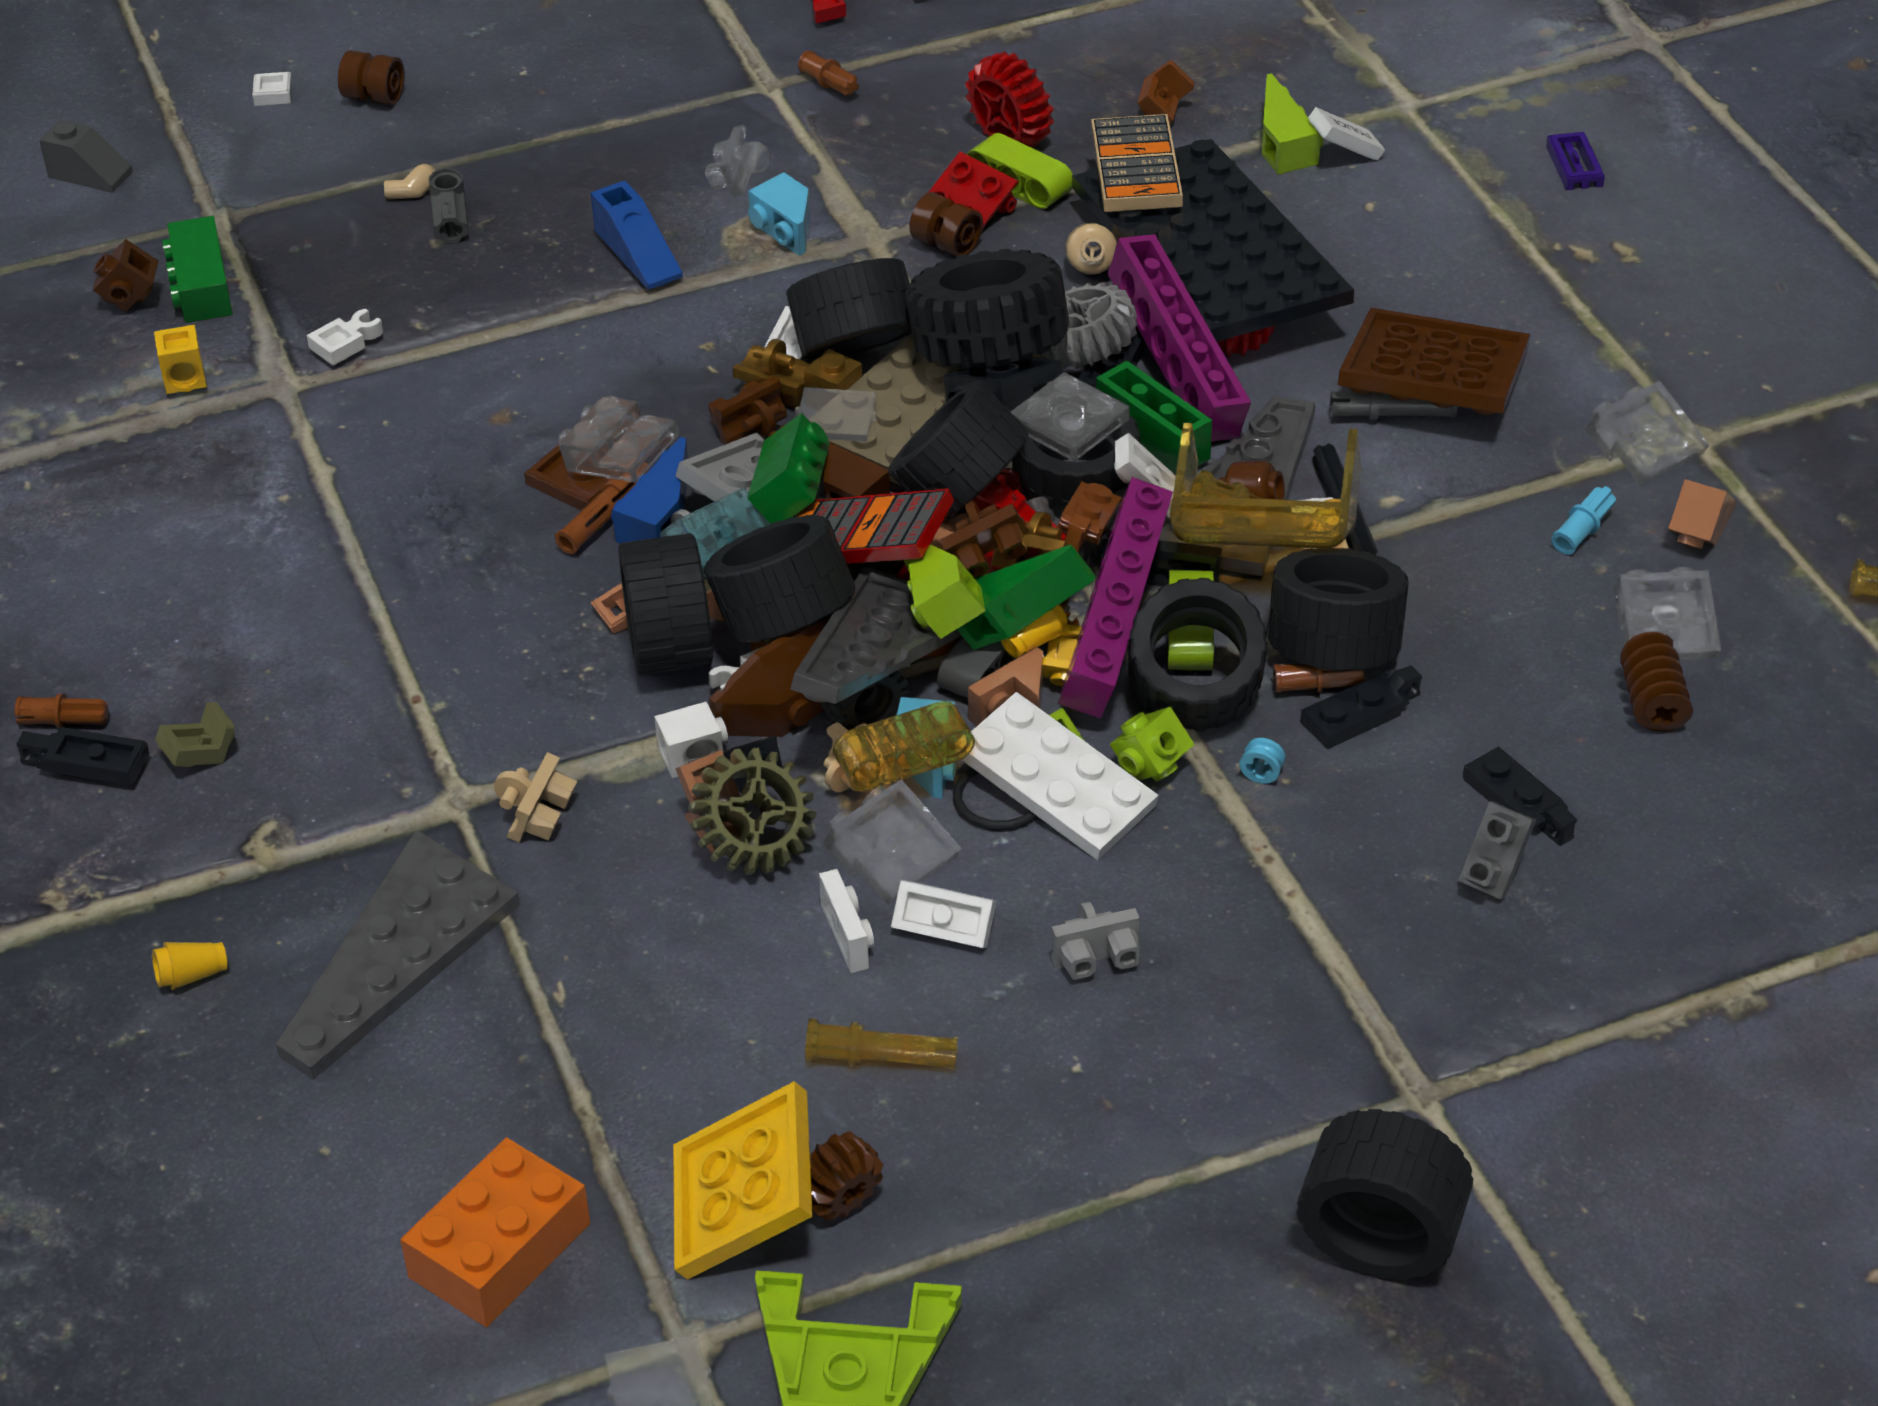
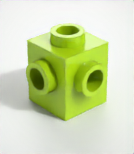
[1109,707,1195,781]

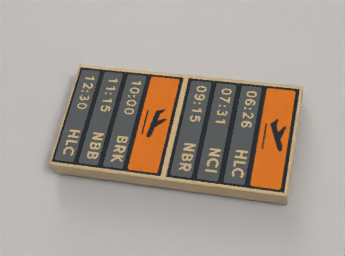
[1091,114,1183,212]

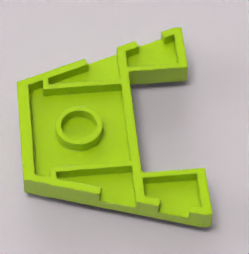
[755,1270,962,1406]

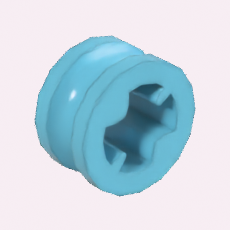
[1239,738,1286,784]

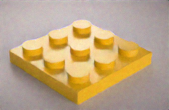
[673,1081,812,1280]

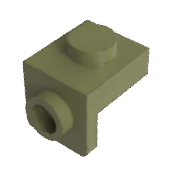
[155,702,234,767]

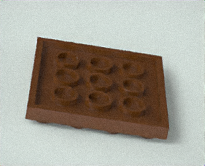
[1338,308,1530,415]

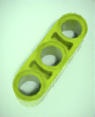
[967,133,1073,209]
[1168,570,1214,671]

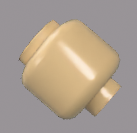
[1065,223,1117,275]

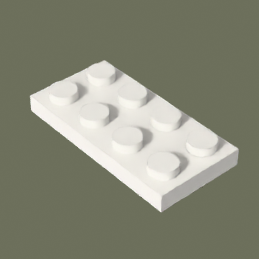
[956,692,1158,861]

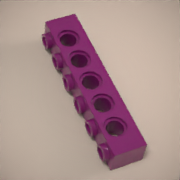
[1108,234,1251,442]
[1058,477,1173,719]

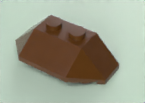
[709,612,834,737]

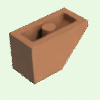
[1668,479,1737,550]

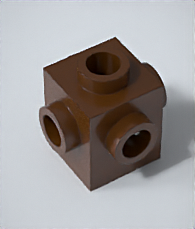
[92,239,159,312]

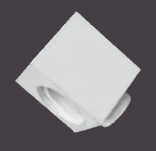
[654,702,728,778]

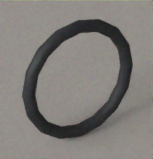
[953,767,1038,830]

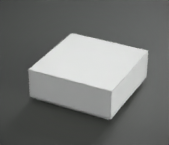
[252,72,293,106]

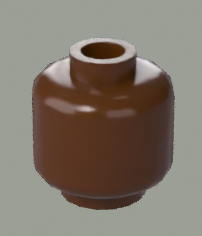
[1218,461,1285,517]

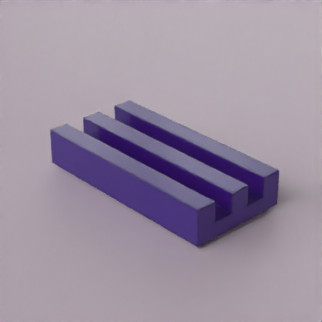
[1546,132,1605,190]

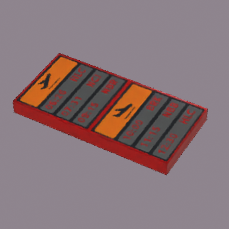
[793,488,954,564]

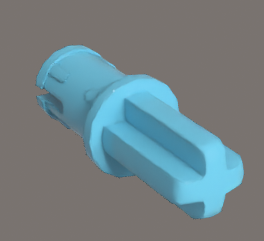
[1551,486,1616,555]

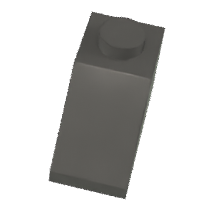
[39,120,133,193]

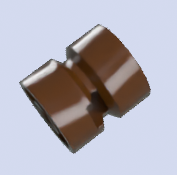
[338,50,405,105]
[909,192,983,257]

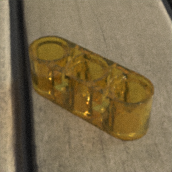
[832,701,975,792]

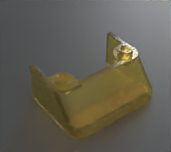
[1170,423,1361,549]

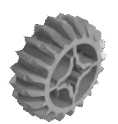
[1041,282,1138,369]

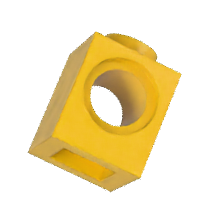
[154,325,207,394]

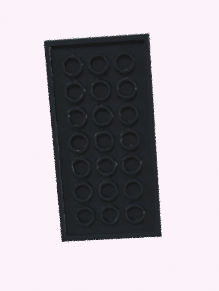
[1072,139,1354,341]

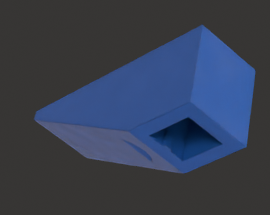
[590,180,683,290]
[611,437,688,543]

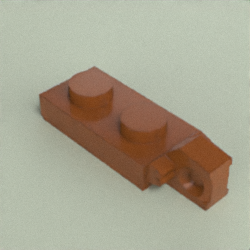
[1057,482,1122,552]

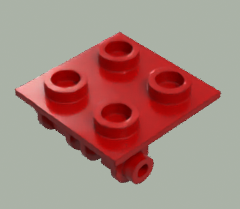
[928,151,1019,228]

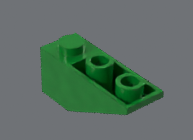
[957,544,1096,650]

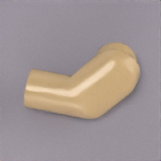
[384,164,435,200]

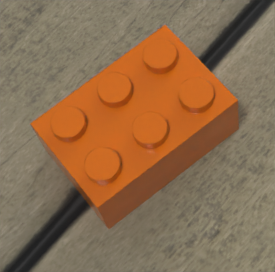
[400,1137,591,1328]

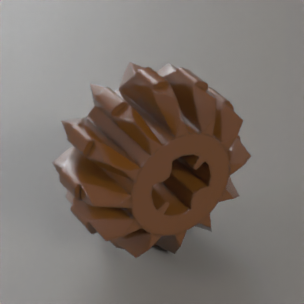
[810,1131,884,1221]

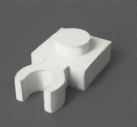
[307,309,383,365]

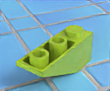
[1262,73,1324,175]
[904,544,986,639]

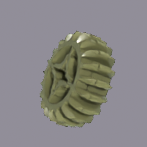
[688,747,816,875]

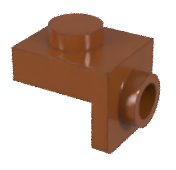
[1137,60,1195,123]

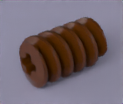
[1620,632,1694,732]

